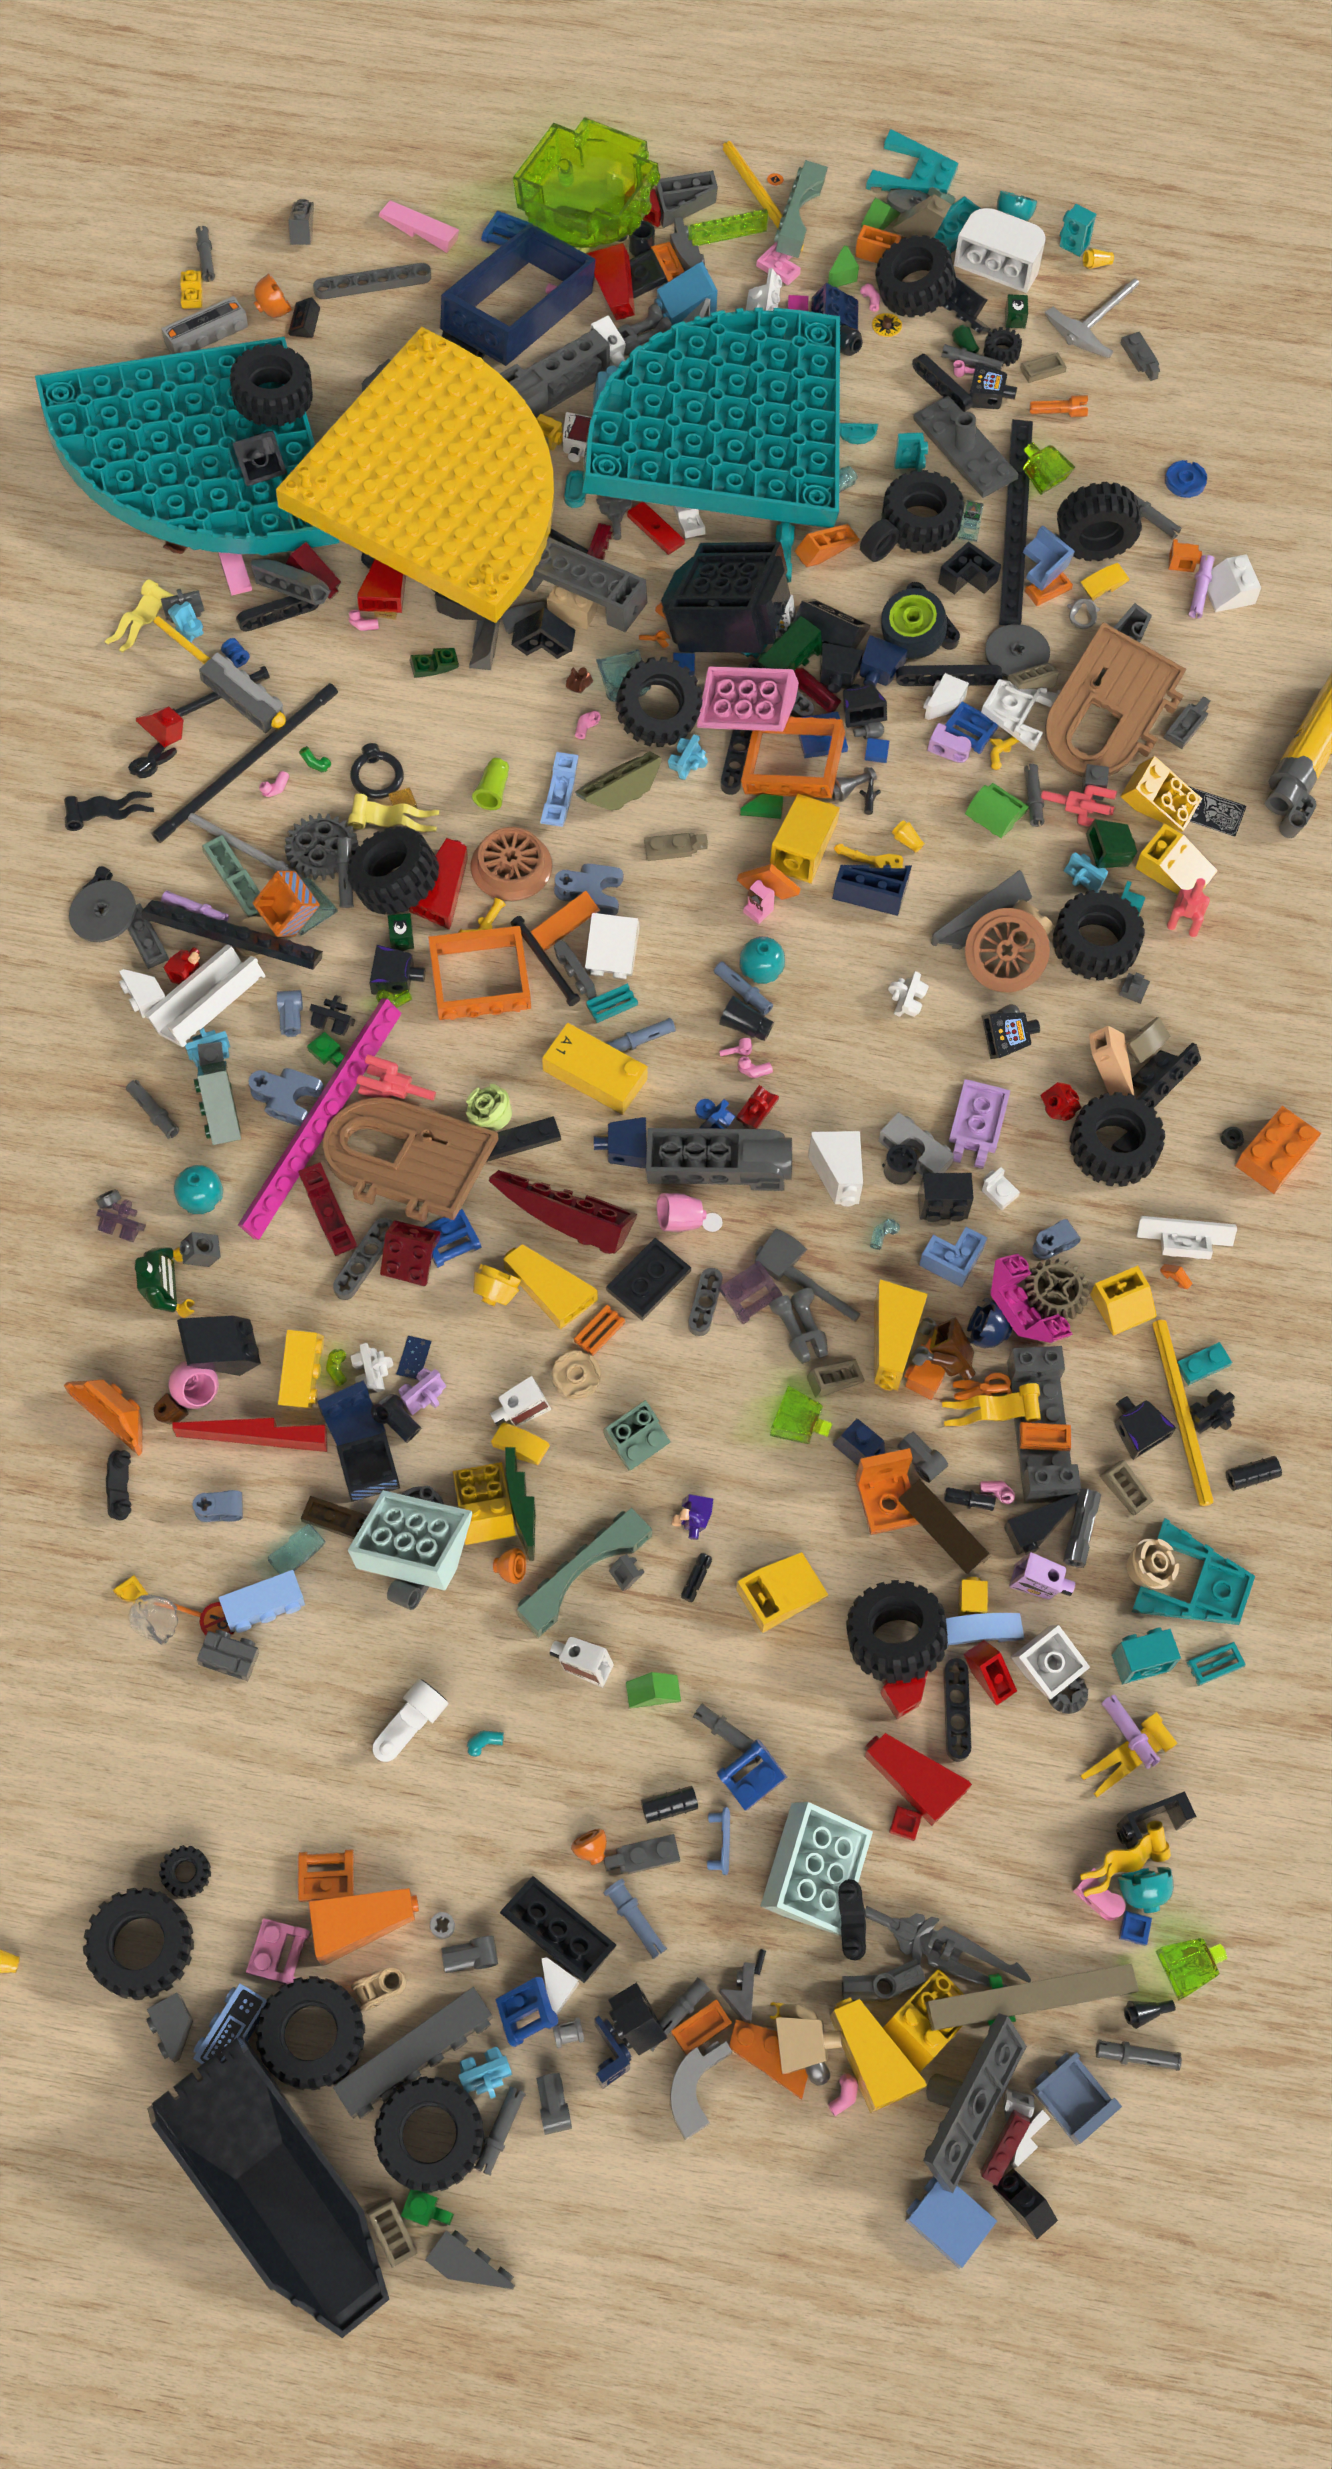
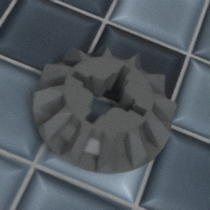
[1048,1677,1089,1714]

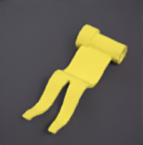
[105,579,174,653]
[347,794,439,832]

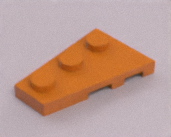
[729,2019,808,2100]

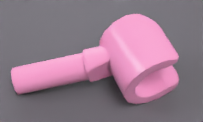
[954,360,975,377]
[719,1038,752,1056]

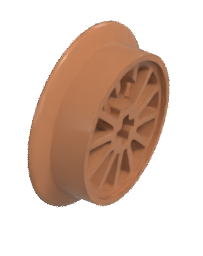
[471,827,552,901]
[965,908,1050,992]

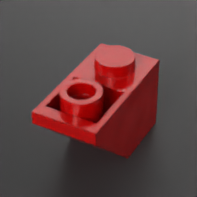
[880,1671,928,1719]

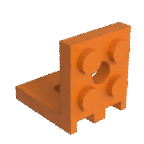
[855,1448,920,1535]

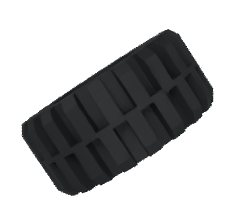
[875,235,956,318]
[230,344,313,427]
[881,470,964,553]
[1057,482,1142,561]
[616,657,703,747]
[347,826,439,915]
[1053,890,1145,981]
[1069,1092,1165,1187]
[846,1580,948,1684]
[83,1887,194,2000]
[255,1976,365,2090]
[374,2076,484,2193]

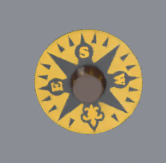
[872,313,902,337]

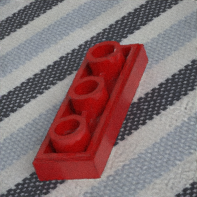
[627,502,685,555]

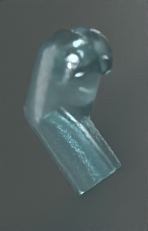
[870,1219,900,1250]

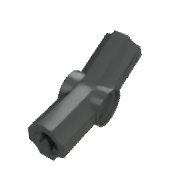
[842,1959,926,2002]

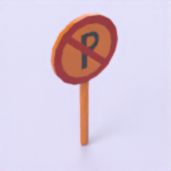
[155,1598,235,1636]

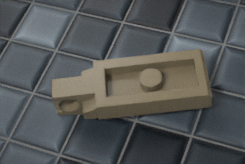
[644,833,708,861]

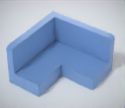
[1023,525,1075,591]
[919,1227,987,1288]

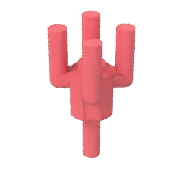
[1041,785,1117,827]
[1167,878,1210,937]
[356,1055,436,1101]

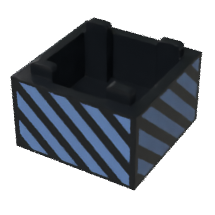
[336,1433,400,1502]

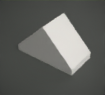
[542,1957,579,2015]

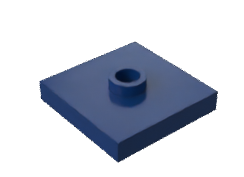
[798,712,848,758]

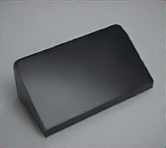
[288,297,320,338]

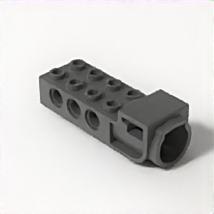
[500,329,610,418]
[646,1128,792,1191]

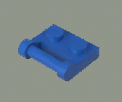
[481,211,533,246]
[945,702,999,754]
[424,1209,482,1268]
[716,1739,788,1811]
[495,1977,558,2047]

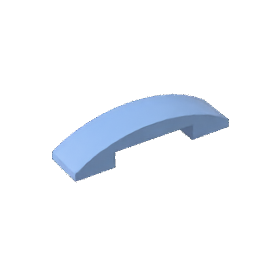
[541,752,578,827]
[918,1613,1024,1648]

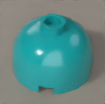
[997,191,1038,221]
[740,936,785,984]
[174,1165,224,1214]
[1118,1867,1174,1913]

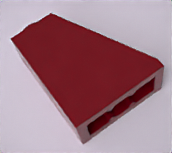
[286,542,341,600]

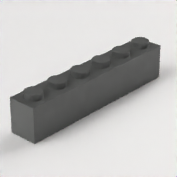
[333,1987,493,2119]

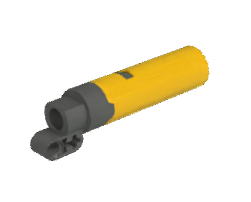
[1264,672,1332,838]

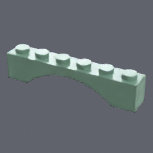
[774,160,828,258]
[517,1508,652,1638]

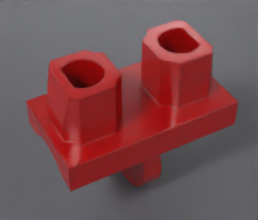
[736,1085,779,1129]

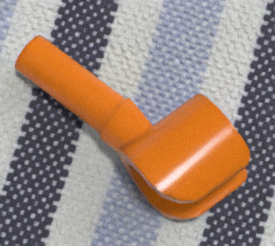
[639,630,671,648]

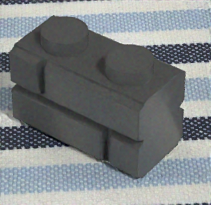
[197,1630,259,1682]

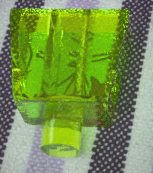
[1024,442,1075,495]
[770,1386,833,1444]
[1156,1938,1227,2001]

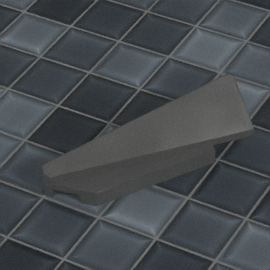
[469,619,500,670]
[931,870,1032,950]

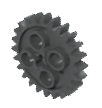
[284,813,359,881]

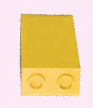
[770,794,840,884]
[874,1279,928,1391]
[830,1997,927,2113]

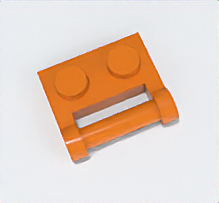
[298,1849,354,1902]

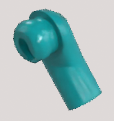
[467,1730,504,1757]

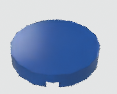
[1165,460,1207,498]

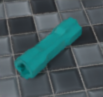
[775,522,795,583]

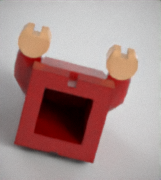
[163,947,200,985]

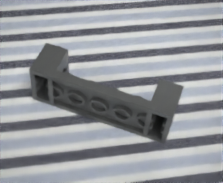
[524,537,648,632]
[1007,1346,1081,1504]

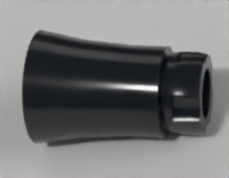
[719,996,774,1041]

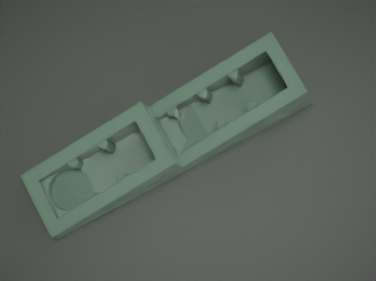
[202,835,260,918]

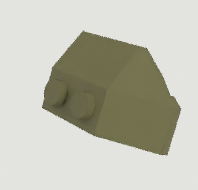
[575,751,662,811]

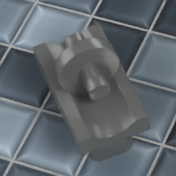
[161,589,205,623]

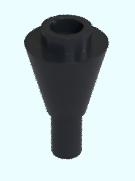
[1124,2000,1176,2029]

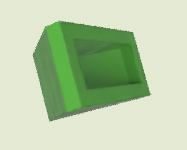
[861,197,901,230]
[828,245,859,288]
[626,1672,681,1709]

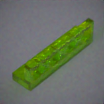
[688,209,768,246]

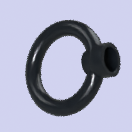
[350,743,404,799]

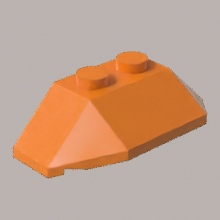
[64,1379,143,1456]

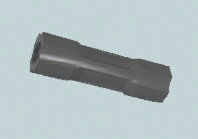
[1063,1489,1101,1568]

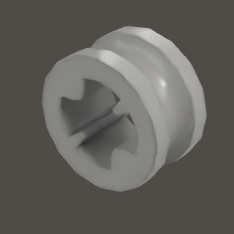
[430,1912,455,1939]

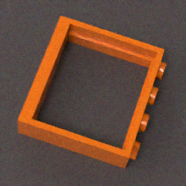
[741,716,845,798]
[428,926,531,1020]

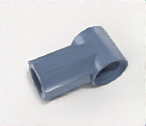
[277,990,303,1037]

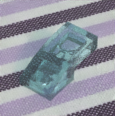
[268,1523,326,1574]

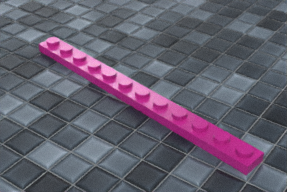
[238,998,402,1240]

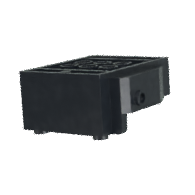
[661,542,791,653]

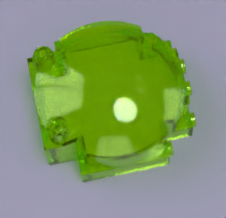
[513,117,660,248]

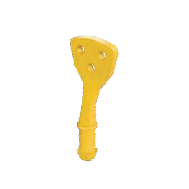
[834,844,903,868]

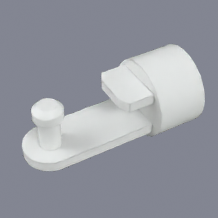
[372,1678,449,1762]

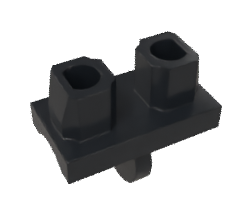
[309,995,356,1036]
[1189,1389,1235,1434]

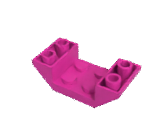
[991,1254,1073,1343]

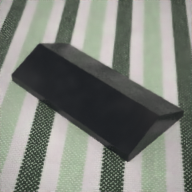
[500,1876,616,1983]

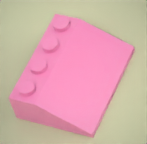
[697,667,799,731]

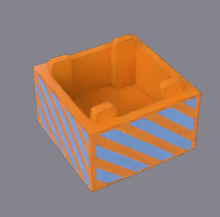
[252,871,320,937]

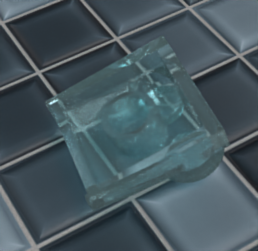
[596,649,651,702]

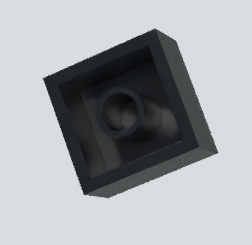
[918,1173,974,1222]

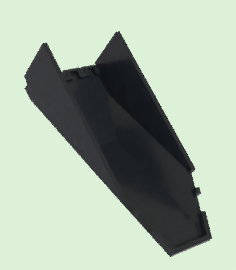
[147,2035,390,2338]

